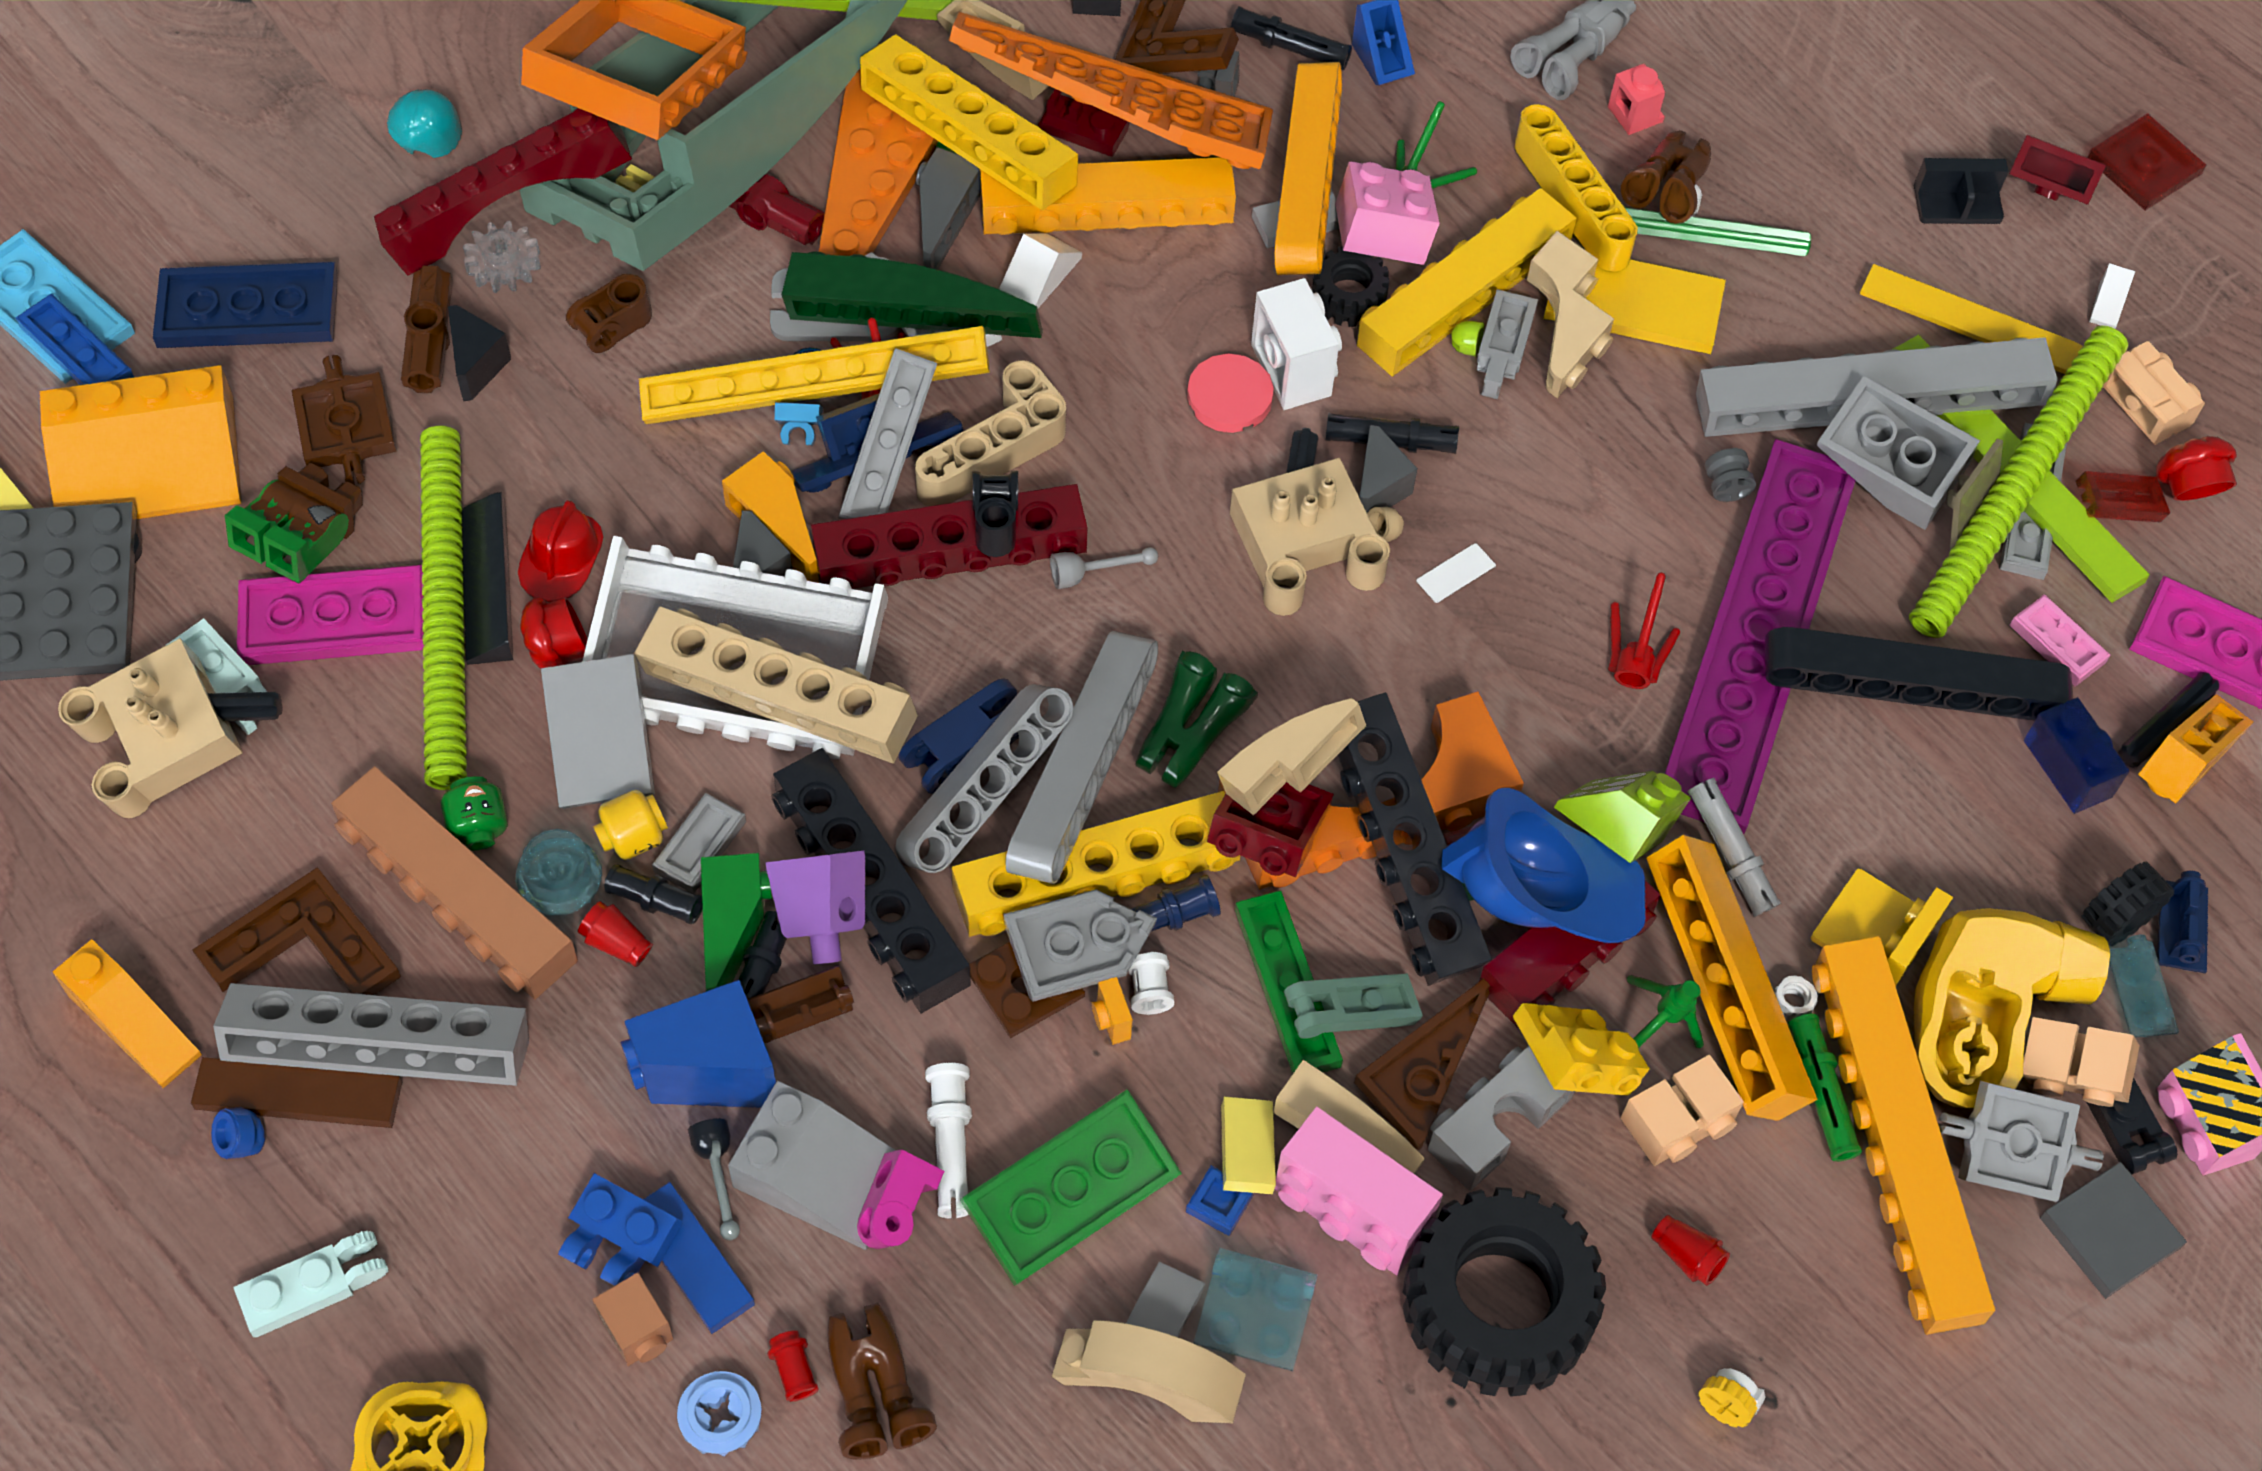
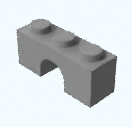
[1428,1046,1575,1191]

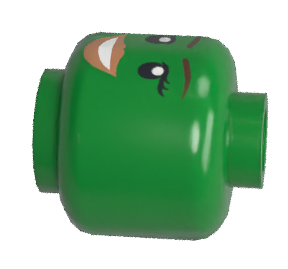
[440,776,508,851]

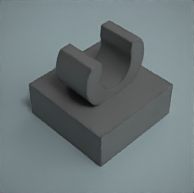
[1198,51,1240,97]

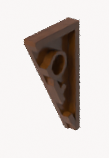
[1354,978,1490,1151]

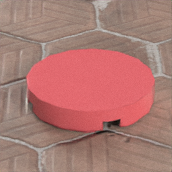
[1187,353,1274,433]

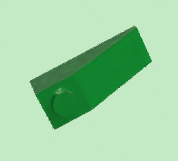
[701,853,772,991]

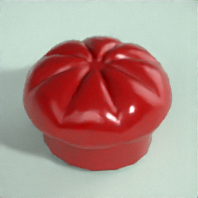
[2156,436,2237,501]
[520,597,588,669]

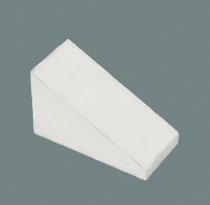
[2089,263,2135,329]

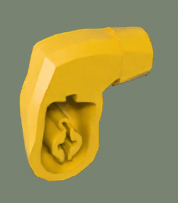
[1914,908,2110,1108]

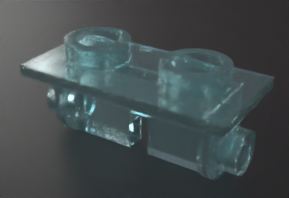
[2109,935,2179,1038]

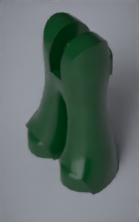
[1135,650,1258,788]

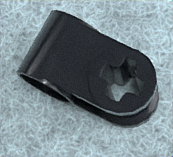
[973,471,1018,557]

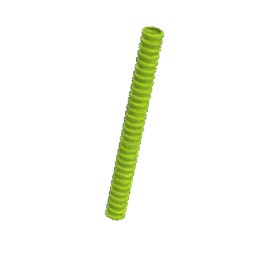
[1909,325,2128,638]
[420,426,467,790]

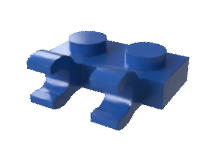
[558,1173,683,1286]

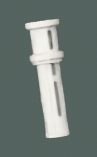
[925,1063,972,1218]

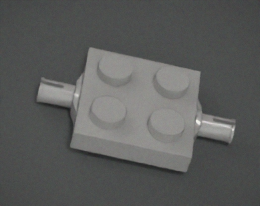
[1938,1081,2104,1202]

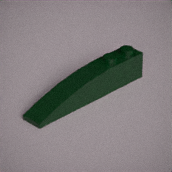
[781,251,1043,338]

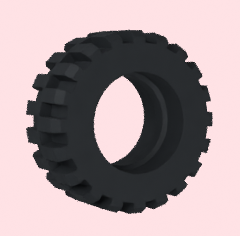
[1402,1187,1606,1397]

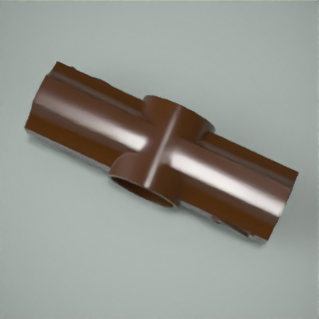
[401,266,453,393]

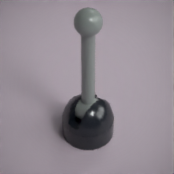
[688,1118,740,1240]

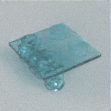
[1193,1248,1318,1371]

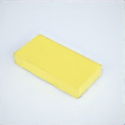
[1221,1097,1276,1194]

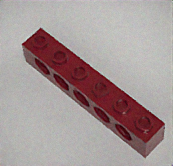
[811,484,1088,589]

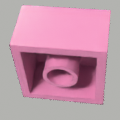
[1335,161,1439,265]

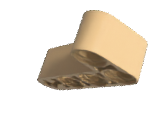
[915,360,1066,506]

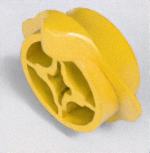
[351,1381,487,1471]

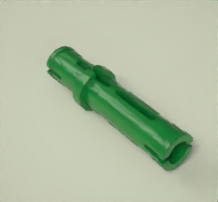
[1788,1013,1862,1162]

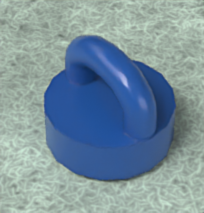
[211,1107,265,1159]

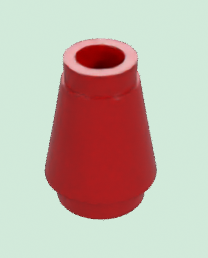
[578,901,653,967]
[1651,1215,1730,1286]

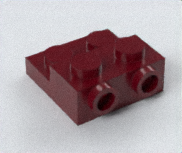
[1207,782,1334,878]

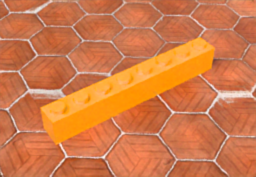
[1812,936,1995,1335]

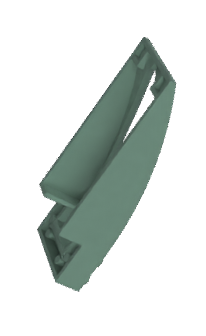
[519,0,907,271]

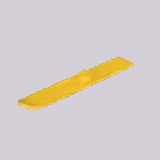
[1860,264,2083,374]

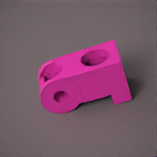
[857,1149,944,1249]

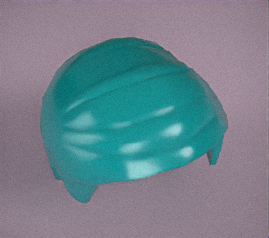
[387,89,462,158]

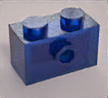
[2023,697,2130,814]

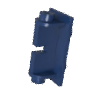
[2158,870,2208,974]

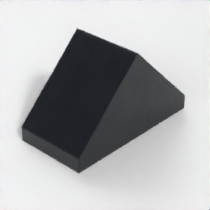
[448,305,511,402]

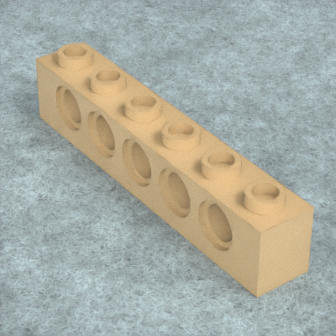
[634,606,918,764]

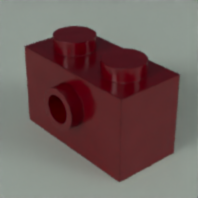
[2009,134,2106,205]

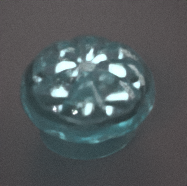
[515,829,602,915]

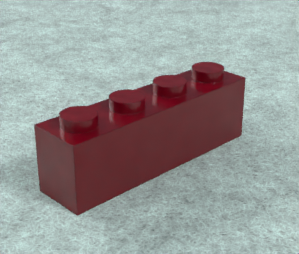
[1479,880,1661,1028]

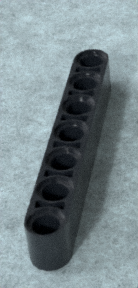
[1765,627,2074,722]

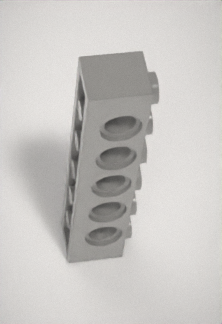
[213,983,529,1086]

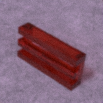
[2075,471,2171,523]

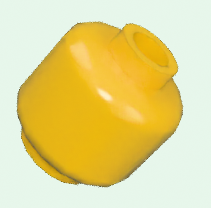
[593,789,668,860]

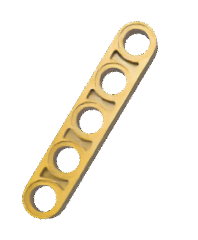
[1514,104,1638,272]

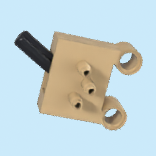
[1230,427,1390,616]
[58,638,283,818]

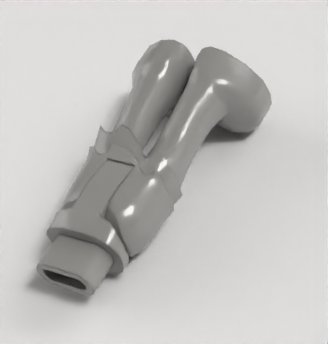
[1510,0,1636,100]

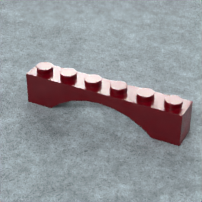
[374,108,632,276]

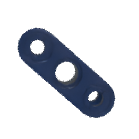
[898,678,1019,794]

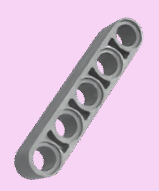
[895,684,1073,873]

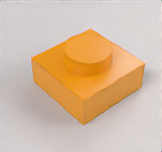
[1092,977,1133,1045]

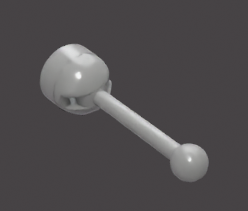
[1050,547,1159,589]

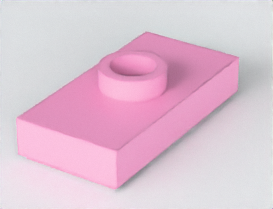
[2009,594,2111,687]

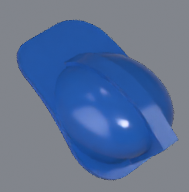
[1442,788,1646,943]

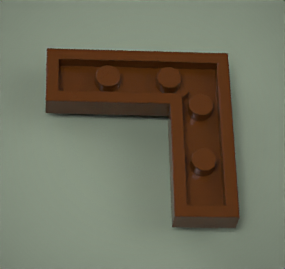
[1115,0,1239,73]
[192,867,401,995]

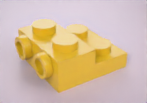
[1512,1003,1650,1096]

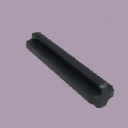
[2118,672,2220,767]

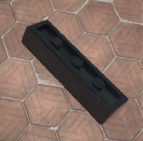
[461,492,513,665]

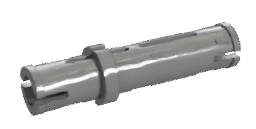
[1687,777,1782,917]

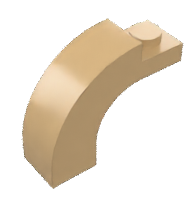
[1052,1320,1246,1423]

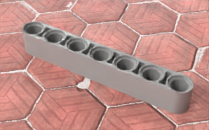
[1006,631,1158,884]

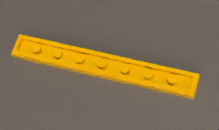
[639,326,990,425]

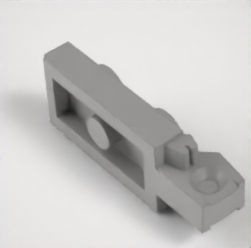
[1476,289,1538,399]

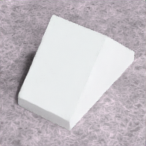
[999,233,1082,308]

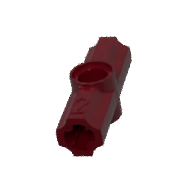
[729,174,825,245]

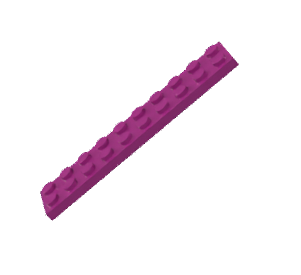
[1664,439,1856,834]

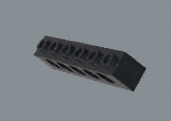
[1338,692,1492,986]
[771,748,971,1014]

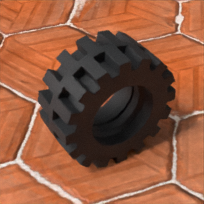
[1312,247,1390,327]
[2081,861,2174,946]

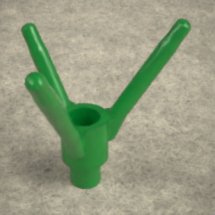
[1396,101,1477,189]
[1627,975,1704,1048]

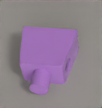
[766,851,865,964]

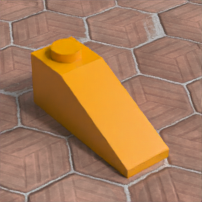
[722,451,819,583]
[2138,694,2253,804]
[52,939,202,1088]

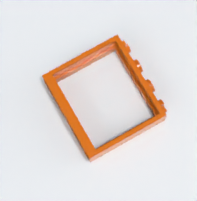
[521,0,748,140]

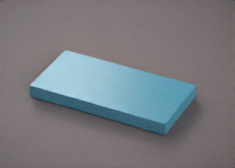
[0,229,135,384]

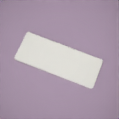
[1416,543,1496,603]

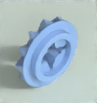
[677,1371,762,1457]

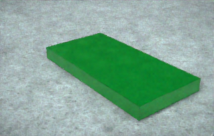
[959,1089,1182,1286]

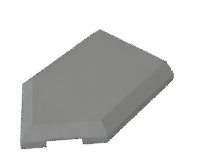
[1003,889,1157,1002]

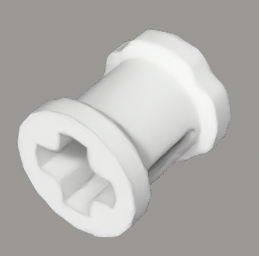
[1129,952,1174,1015]

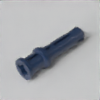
[1130,875,1221,932]

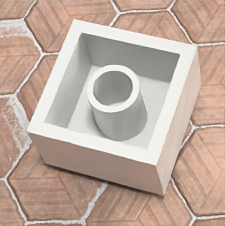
[1251,278,1342,410]

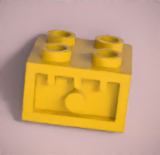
[1811,869,1953,986]

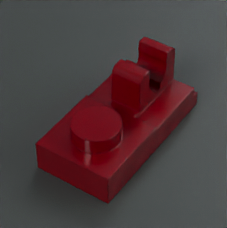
[1038,89,1129,158]

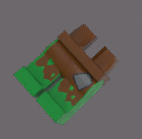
[225,462,363,584]

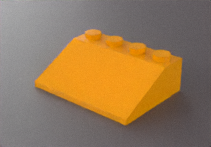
[40,365,241,519]

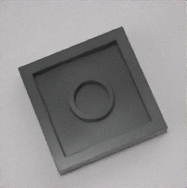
[2040,1162,2187,1299]

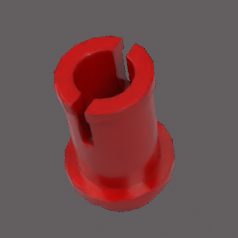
[767,1330,819,1402]

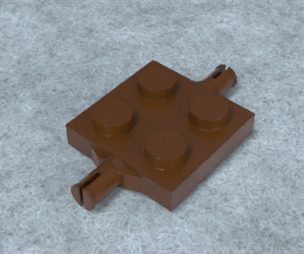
[291,355,397,485]

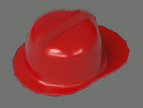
[518,500,604,602]

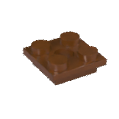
[969,942,1085,1039]

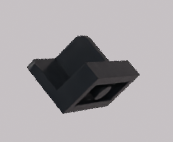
[1914,158,2009,224]

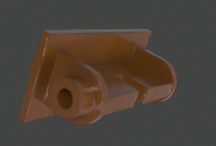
[747,965,854,1044]

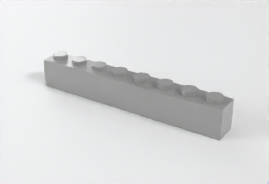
[1696,337,2058,437]

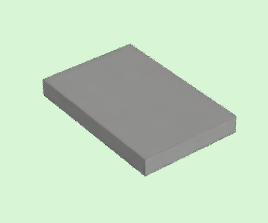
[541,654,655,809]

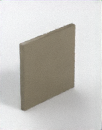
[1947,439,2003,550]

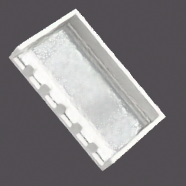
[582,536,888,759]

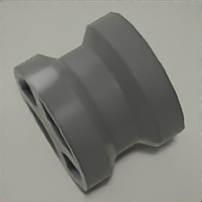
[1704,448,1756,502]

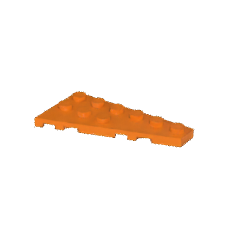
[819,68,938,256]

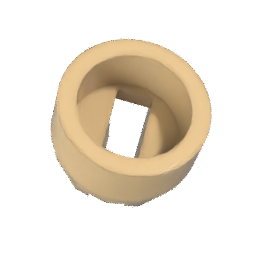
[1367,507,1404,542]

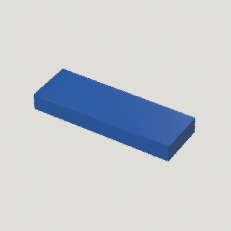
[15,293,135,385]
[643,1182,755,1334]

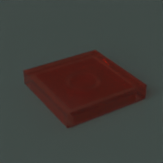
[2087,113,2206,211]

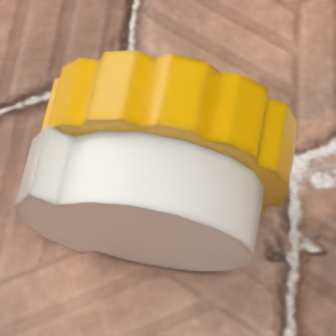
[1698,1368,1766,1427]

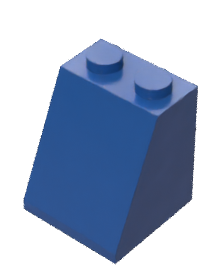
[620,980,776,1108]

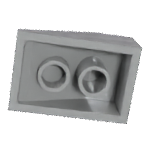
[1817,375,1980,530]
[728,1080,896,1250]

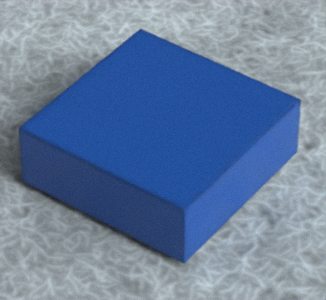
[1186,1165,1254,1236]

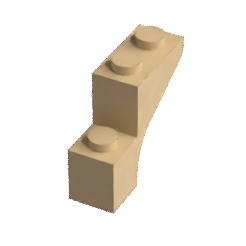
[1527,231,1614,398]

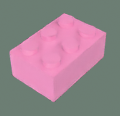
[1275,1106,1443,1276]

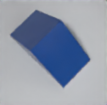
[1352,0,1415,85]

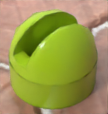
[1451,321,1484,357]

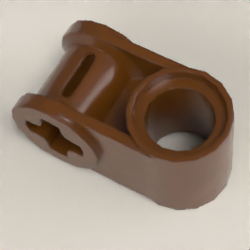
[566,274,652,353]

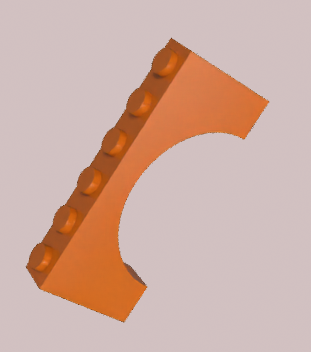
[1218,691,1524,890]

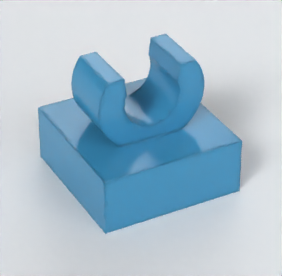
[774,402,823,446]

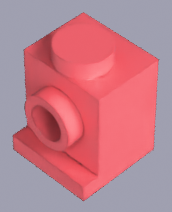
[1608,64,1665,135]

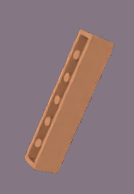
[331,766,578,1000]

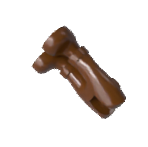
[1621,130,1711,224]
[828,1303,937,1460]

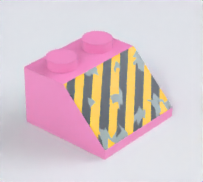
[2156,1033,2262,1176]

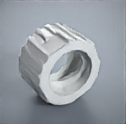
[1774,975,1818,1023]

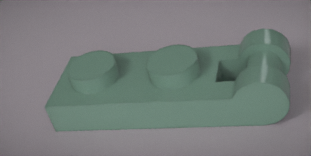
[1284,974,1423,1038]

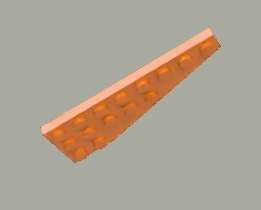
[949,12,1273,169]

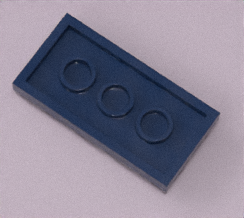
[153,262,338,348]

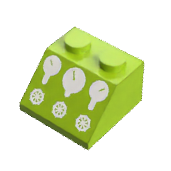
[1554,771,1691,863]

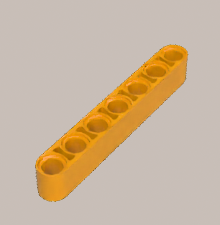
[1275,62,1342,275]

